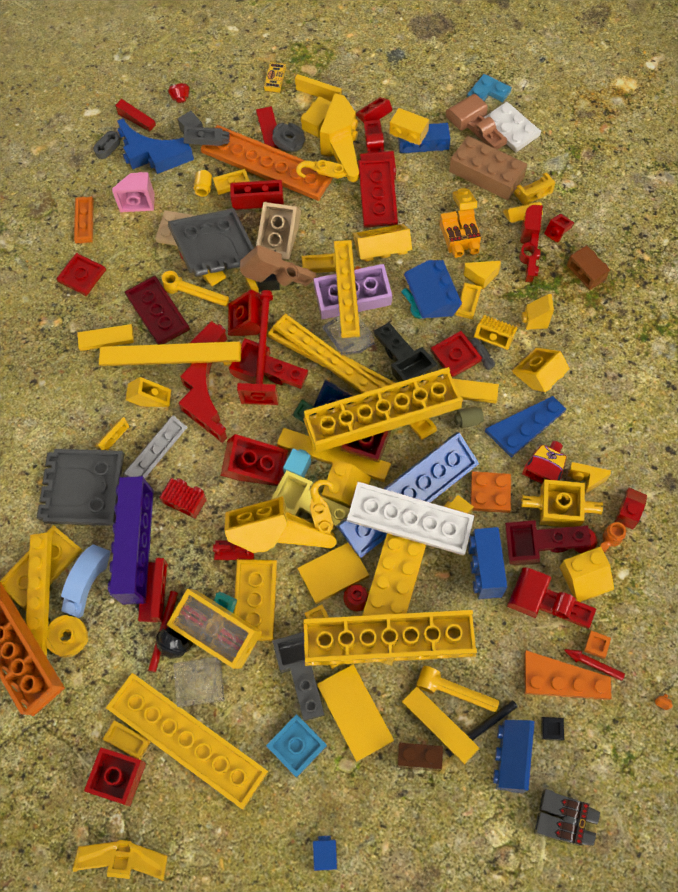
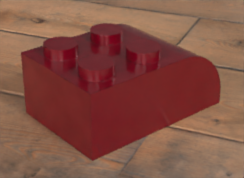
[341,430,392,463]

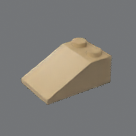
[256,202,301,260]

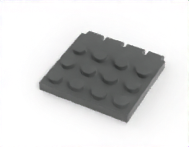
[168,208,254,277]
[37,449,124,526]

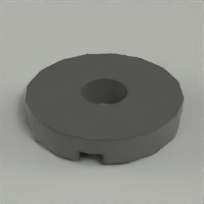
[272,123,305,152]

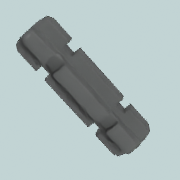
[470,338,495,370]

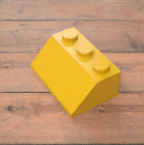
[353,224,412,261]

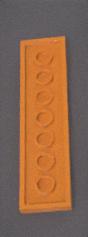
[201,125,333,201]

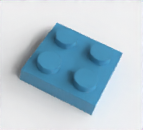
[266,714,327,778]

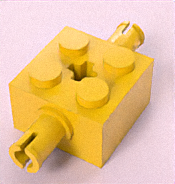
[521,480,603,527]

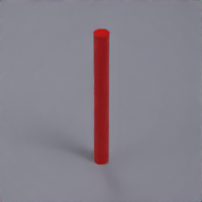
[148,591,178,673]

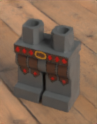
[534,789,600,846]

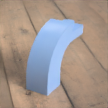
[61,544,111,618]

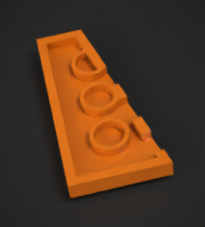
[525,650,612,700]

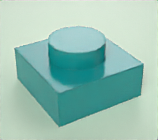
[214,592,237,613]

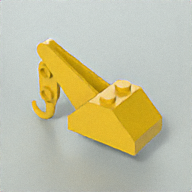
[296,94,359,182]
[224,479,336,553]

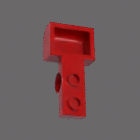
[360,120,396,180]
[519,205,543,282]
[229,338,309,389]
[507,567,597,629]

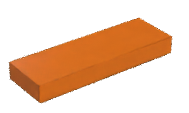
[74,196,94,244]

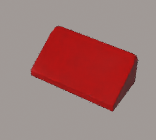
[356,97,393,123]

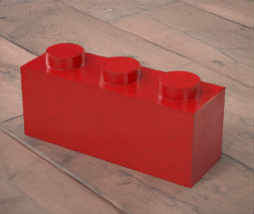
[230,180,284,210]

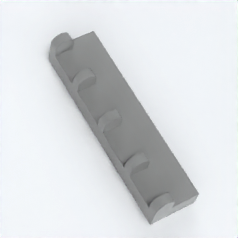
[123,415,187,478]

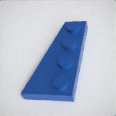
[485,396,566,458]

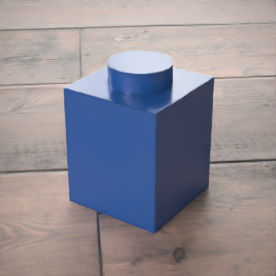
[313,836,337,871]

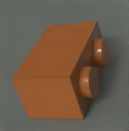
[567,245,610,290]

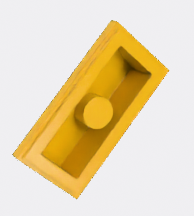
[503,202,543,223]
[95,417,129,450]

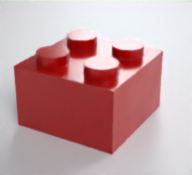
[84,747,146,807]

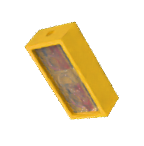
[167,589,262,669]

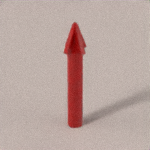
[564,649,625,681]

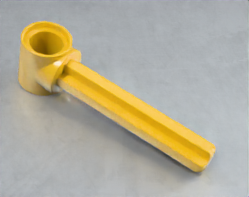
[162,271,229,306]
[416,665,499,712]

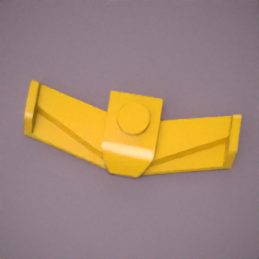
[72,840,168,881]

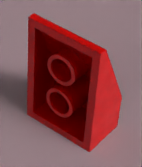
[220,434,288,486]

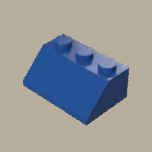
[404,260,462,318]
[493,720,535,794]

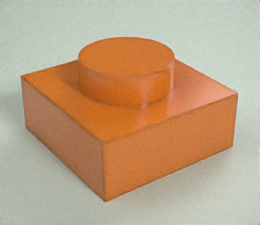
[584,631,611,659]

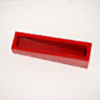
[115,98,156,132]

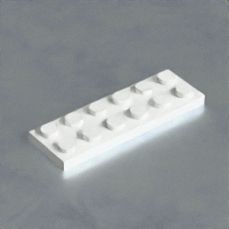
[347,482,474,555]

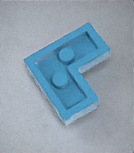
[467,74,512,102]

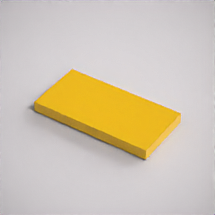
[0,525,83,611]
[233,559,277,641]
[316,664,394,762]

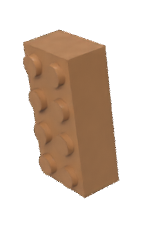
[449,136,528,200]

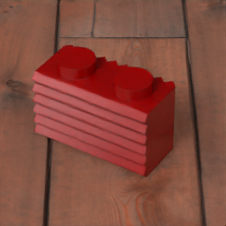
[159,478,207,519]

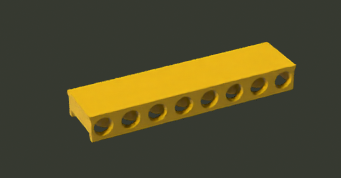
[303,367,463,453]
[303,610,477,666]

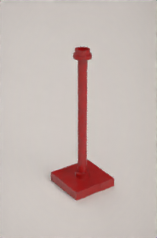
[237,290,279,405]

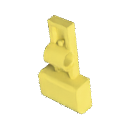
[271,470,350,526]

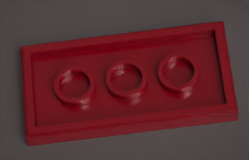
[124,275,190,345]

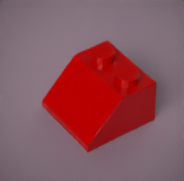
[228,290,268,336]

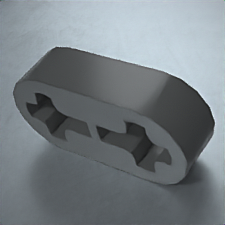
[93,131,121,159]

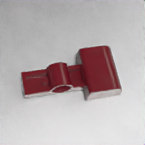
[505,520,591,566]

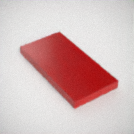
[358,158,398,228]

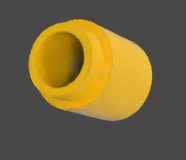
[194,170,212,197]

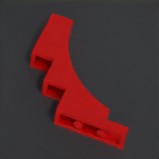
[178,321,227,443]

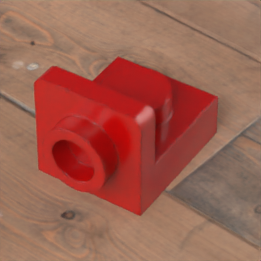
[544,214,574,243]

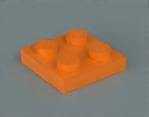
[470,471,511,513]

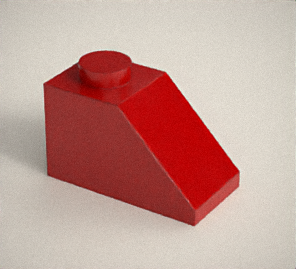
[614,487,647,530]

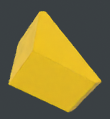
[463,261,501,289]

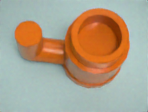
[599,522,626,553]

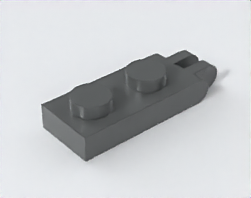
[184,126,230,146]

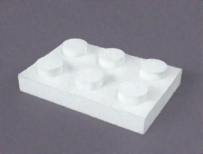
[484,102,541,152]

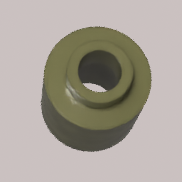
[454,406,484,428]

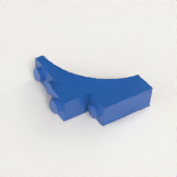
[117,119,194,174]

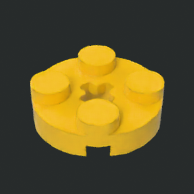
[46,615,88,658]

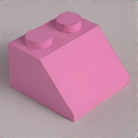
[112,172,155,212]

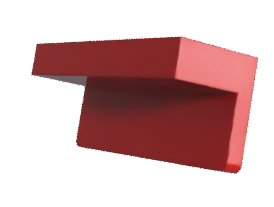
[138,558,168,622]

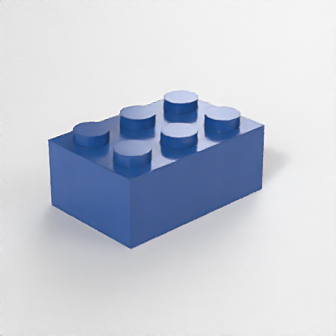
[467,527,507,599]

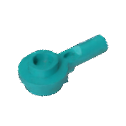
[401,288,422,319]

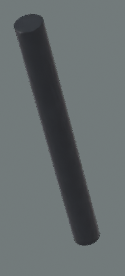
[445,700,518,758]

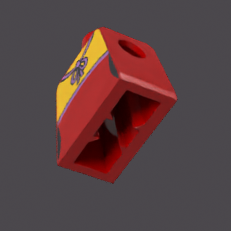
[522,441,567,484]

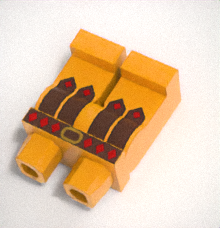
[440,209,481,258]

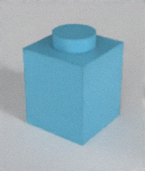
[283,449,311,478]

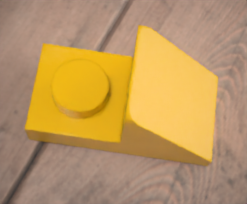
[567,462,611,494]

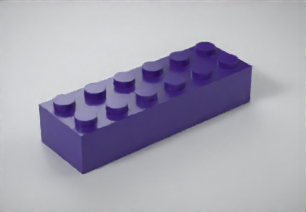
[108,476,154,605]

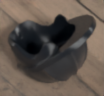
[156,627,193,659]

